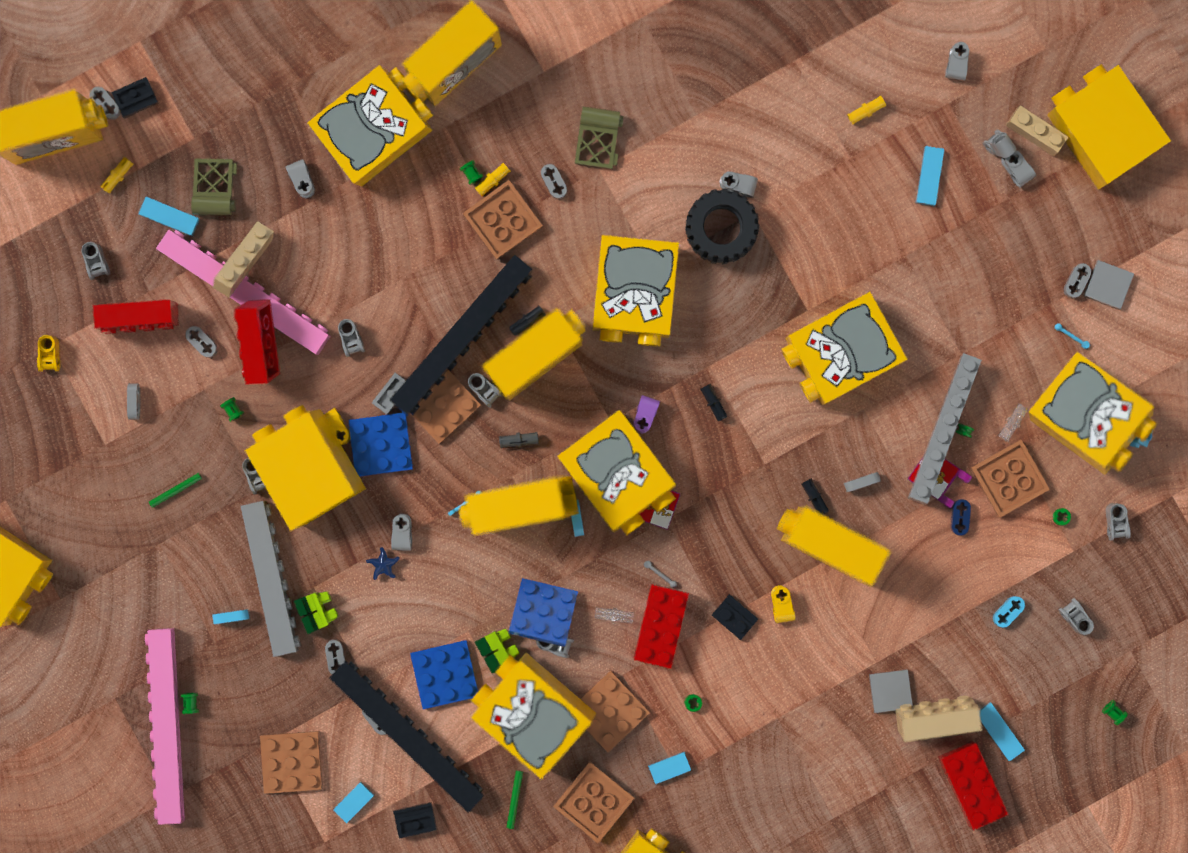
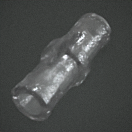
[998,403,1029,442]
[595,607,634,624]

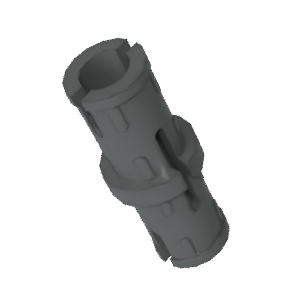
[499,432,539,448]

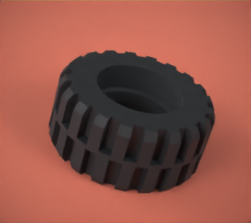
[685,189,759,264]

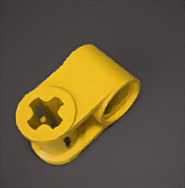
[37,335,61,372]
[324,407,351,445]
[771,585,795,624]

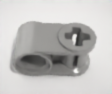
[945,42,969,81]
[982,130,1016,158]
[1001,151,1036,188]
[285,159,315,198]
[720,172,758,198]
[81,242,110,280]
[338,319,365,357]
[468,373,503,408]
[242,458,266,495]
[1106,503,1131,541]
[391,514,412,551]
[1058,598,1094,635]
[536,637,574,658]

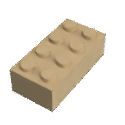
[895,696,982,742]

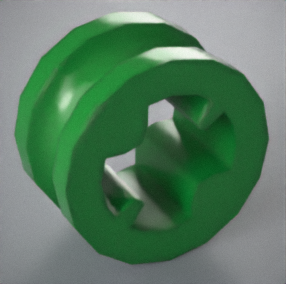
[955,423,975,438]
[1053,508,1071,526]
[684,694,702,712]

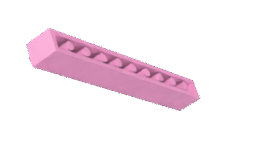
[156,230,331,355]
[145,628,185,825]

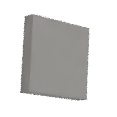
[1084,260,1134,310]
[869,669,913,713]

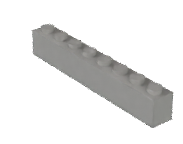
[908,353,981,505]
[241,501,301,657]

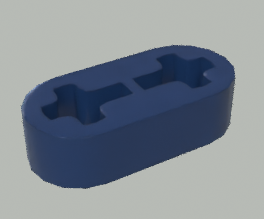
[950,499,971,536]

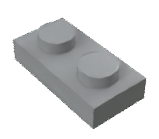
[372,373,405,415]

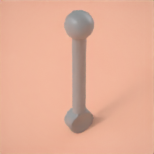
[644,561,677,588]

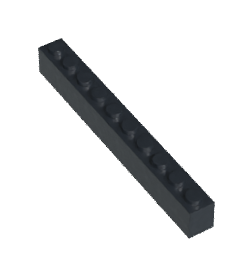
[390,255,532,417]
[329,661,484,813]

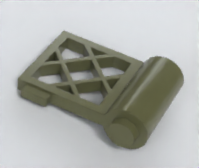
[575,106,624,169]
[191,159,237,215]

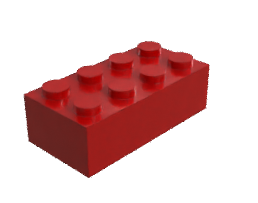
[93,299,179,334]
[234,299,280,385]
[633,584,689,669]
[938,741,1009,831]

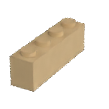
[213,221,274,298]

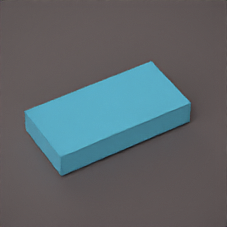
[648,752,691,784]
[333,782,374,823]

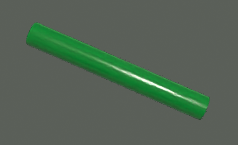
[149,472,202,508]
[506,770,523,829]

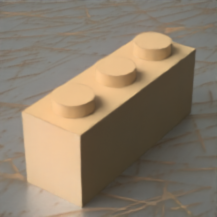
[1006,105,1068,156]

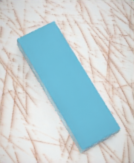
[916,146,944,206]
[139,197,200,236]
[979,702,1025,761]

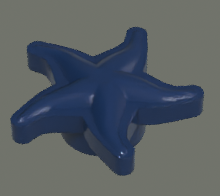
[366,547,400,580]

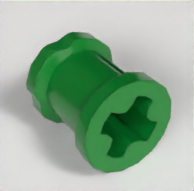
[459,160,484,185]
[220,397,245,422]
[181,693,199,714]
[1102,700,1128,726]

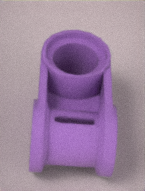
[633,395,660,434]

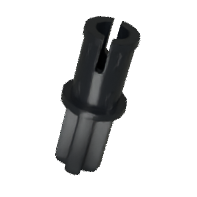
[509,305,546,336]
[700,384,727,422]
[801,478,829,515]

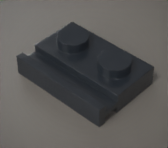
[112,77,159,119]
[711,594,759,640]
[393,802,437,839]

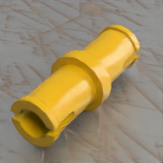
[847,96,886,125]
[100,157,134,194]
[475,163,511,197]

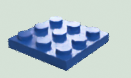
[348,413,413,477]
[509,578,578,647]
[410,640,478,709]

